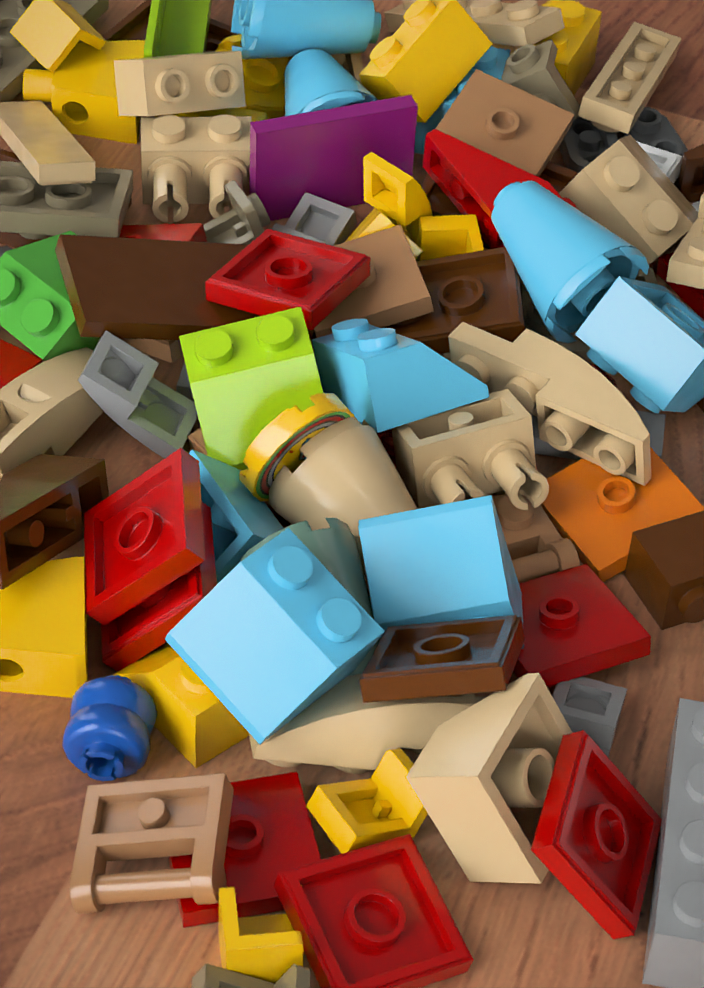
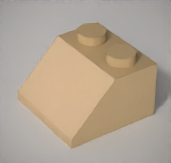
[559,135,698,265]
[406,673,573,884]

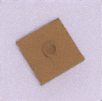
[436,69,575,177]
[314,225,434,338]

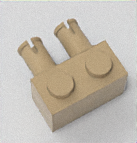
[141,114,252,223]
[392,389,549,510]

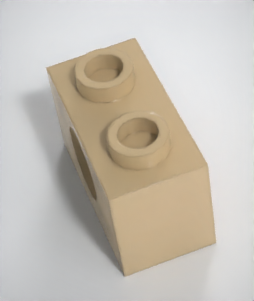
[114,51,246,117]

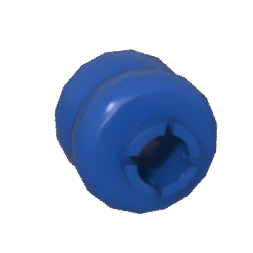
[62,675,157,781]

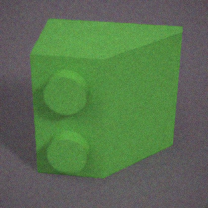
[0,231,100,361]

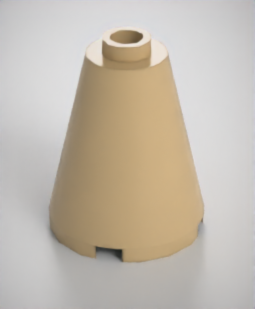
[268,417,418,576]

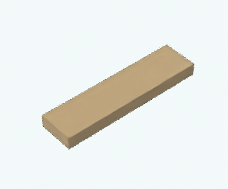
[0,101,96,186]

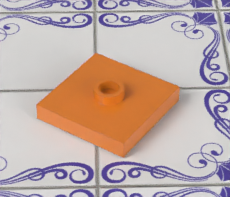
[540,447,704,582]

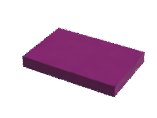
[249,95,418,221]

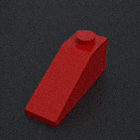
[422,129,578,249]

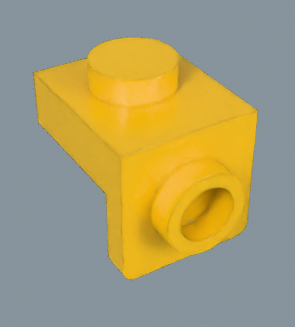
[306,749,428,853]

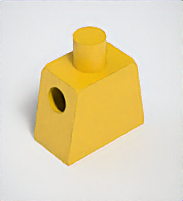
[23,40,145,144]
[0,556,88,698]

